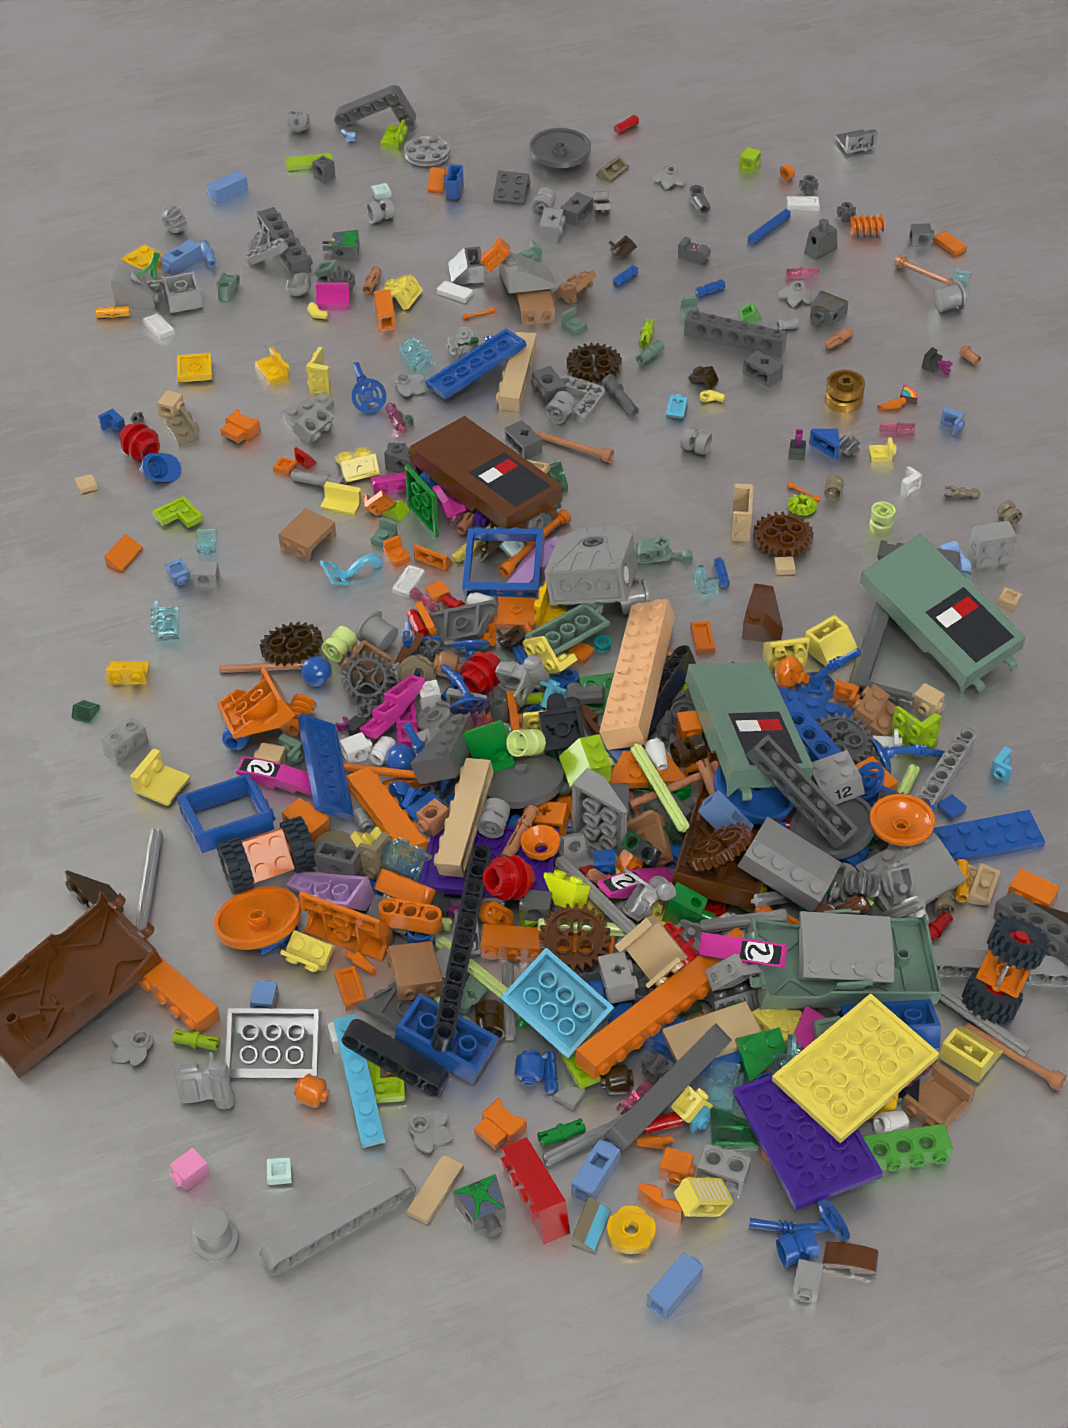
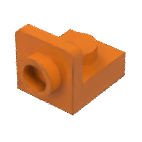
[363,491,394,517]
[383,535,411,568]
[833,679,861,710]
[616,849,645,873]

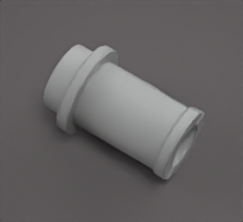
[776,318,799,331]
[353,808,375,833]

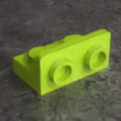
[381,119,408,149]

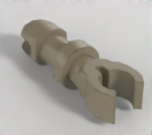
[944,485,981,498]

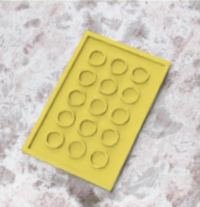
[772,993,940,1143]

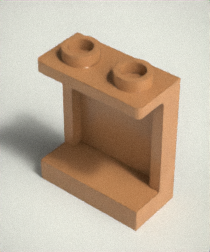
[516,289,555,325]
[278,508,336,561]
[627,810,674,868]
[387,941,443,1001]
[901,1062,976,1129]

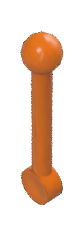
[462,307,495,320]
[787,481,820,503]

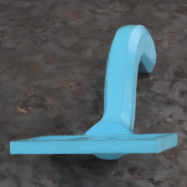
[320,554,383,587]

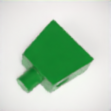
[662,882,716,925]

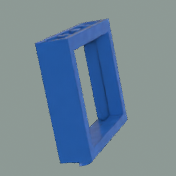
[462,527,545,599]
[176,774,276,853]

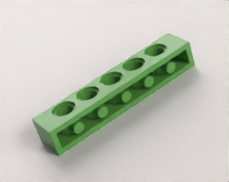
[863,1124,953,1171]

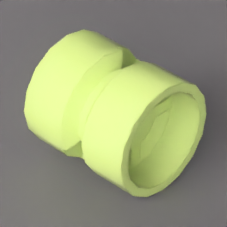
[869,501,896,537]
[321,626,358,663]
[506,729,546,757]

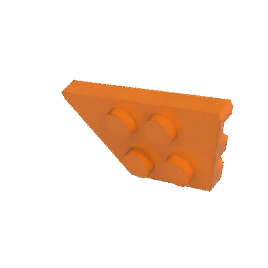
[608,751,686,788]

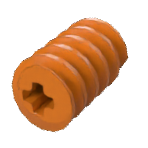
[850,214,884,236]
[280,694,317,737]

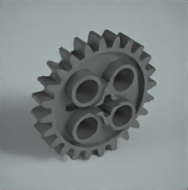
[807,712,873,765]

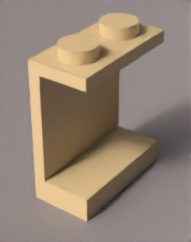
[731,483,753,542]
[614,915,688,988]

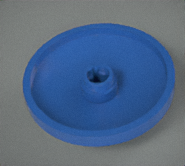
[713,765,794,825]

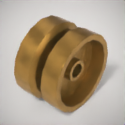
[825,370,865,413]

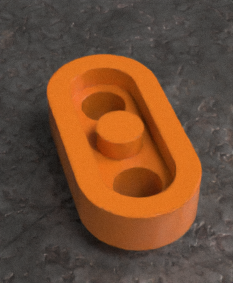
[479,901,514,926]

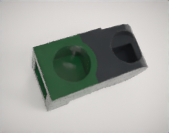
[619,830,662,867]

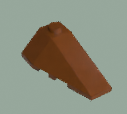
[742,583,783,642]

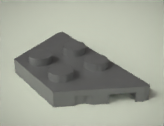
[429,599,499,646]
[356,981,436,1030]

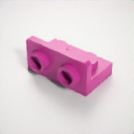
[370,472,406,495]

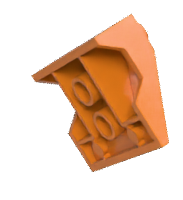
[217,667,295,739]
[299,891,394,962]

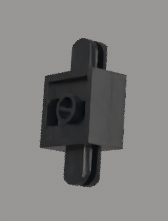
[538,693,585,764]

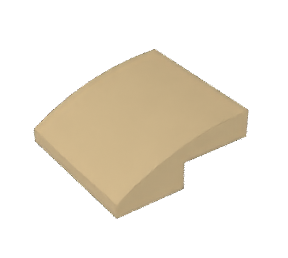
[953,860,1001,906]

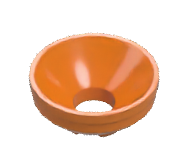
[521,825,560,860]

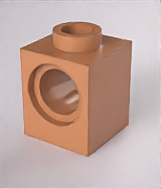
[416,798,450,837]

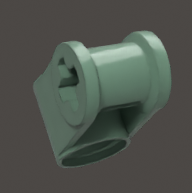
[216,273,240,301]
[636,536,673,565]
[459,975,488,1016]

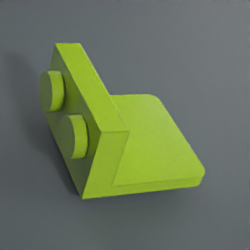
[891,706,942,749]

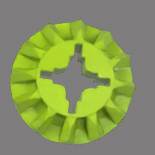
[788,493,817,516]

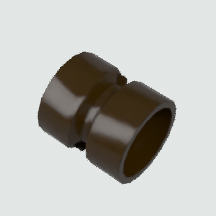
[669,734,708,768]
[475,1000,505,1041]

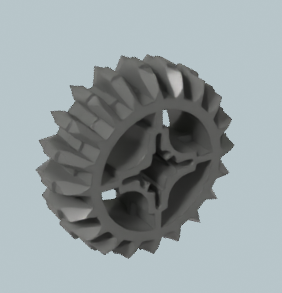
[341,650,395,703]

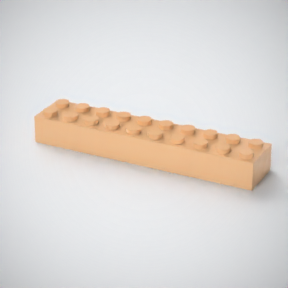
[599,599,675,750]

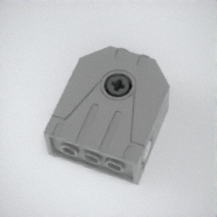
[544,526,638,606]

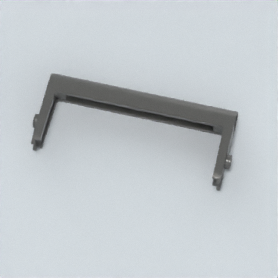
[848,601,915,710]

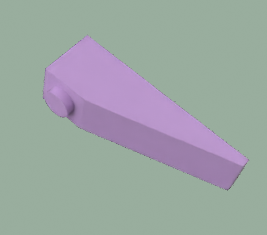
[505,536,558,583]
[286,872,375,911]

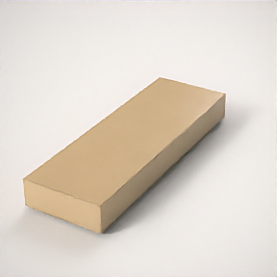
[407,1155,464,1225]

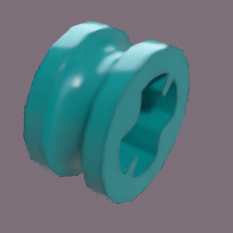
[594,635,611,653]

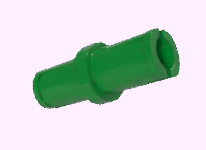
[537,1118,586,1147]

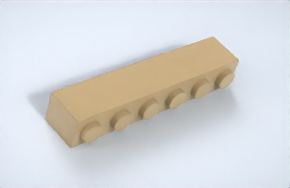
[496,332,536,412]
[434,758,494,878]

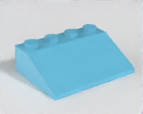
[500,948,615,1059]

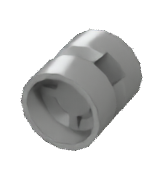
[531,187,556,217]
[366,198,395,224]
[545,391,576,424]
[680,426,712,455]
[477,798,511,838]

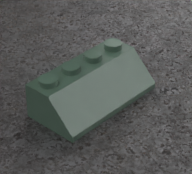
[525,604,610,655]

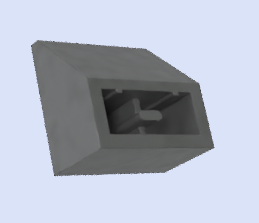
[448,246,484,285]

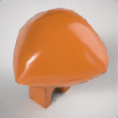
[774,655,810,689]

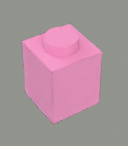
[170,1148,210,1192]

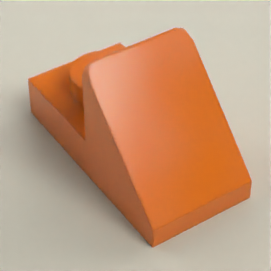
[427,167,448,193]

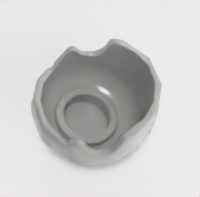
[286,273,311,296]

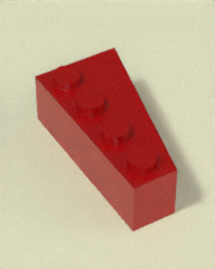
[500,1137,571,1244]

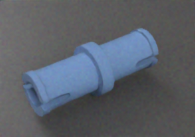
[199,240,218,268]

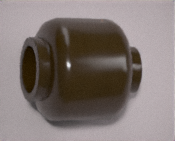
[600,1064,634,1095]

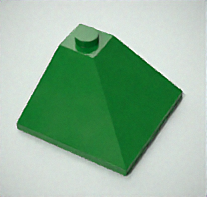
[404,464,439,538]

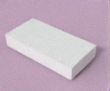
[786,196,820,211]
[436,281,473,304]
[143,313,175,340]
[392,565,425,599]

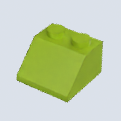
[559,734,611,790]

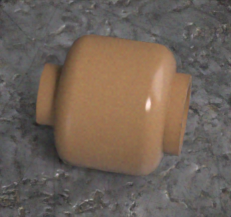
[432,651,462,679]

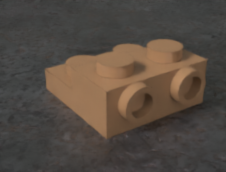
[340,639,395,690]
[852,684,897,736]

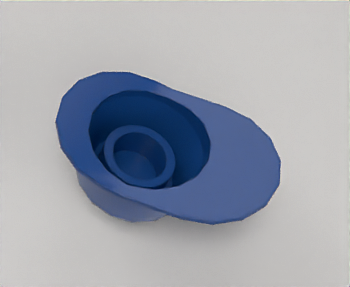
[139,453,181,482]

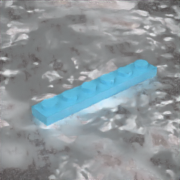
[333,1014,385,1148]

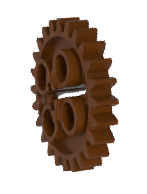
[753,511,814,557]
[686,822,754,871]
[539,903,611,973]

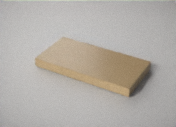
[662,1001,762,1062]

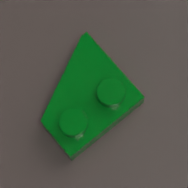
[735,1027,787,1083]

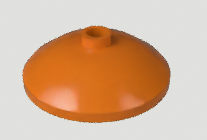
[870,794,935,846]

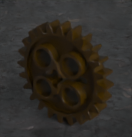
[567,342,622,384]
[259,622,324,666]

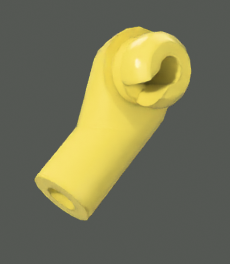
[307,303,329,320]
[700,390,726,403]

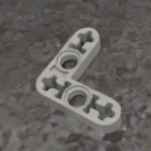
[244,230,288,265]
[560,375,605,422]

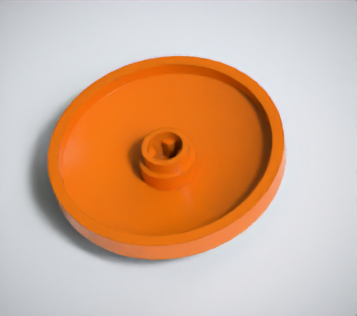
[214,886,301,950]

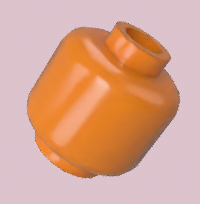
[294,1074,330,1108]

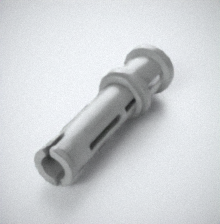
[291,469,346,489]

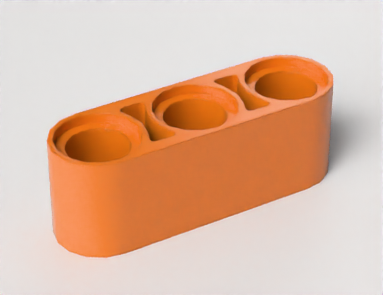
[374,868,436,905]
[379,898,442,934]

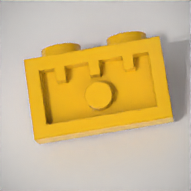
[255,347,290,385]
[105,661,150,684]

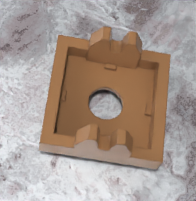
[553,270,597,304]

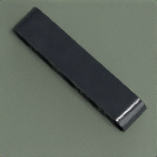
[341,1019,449,1097]

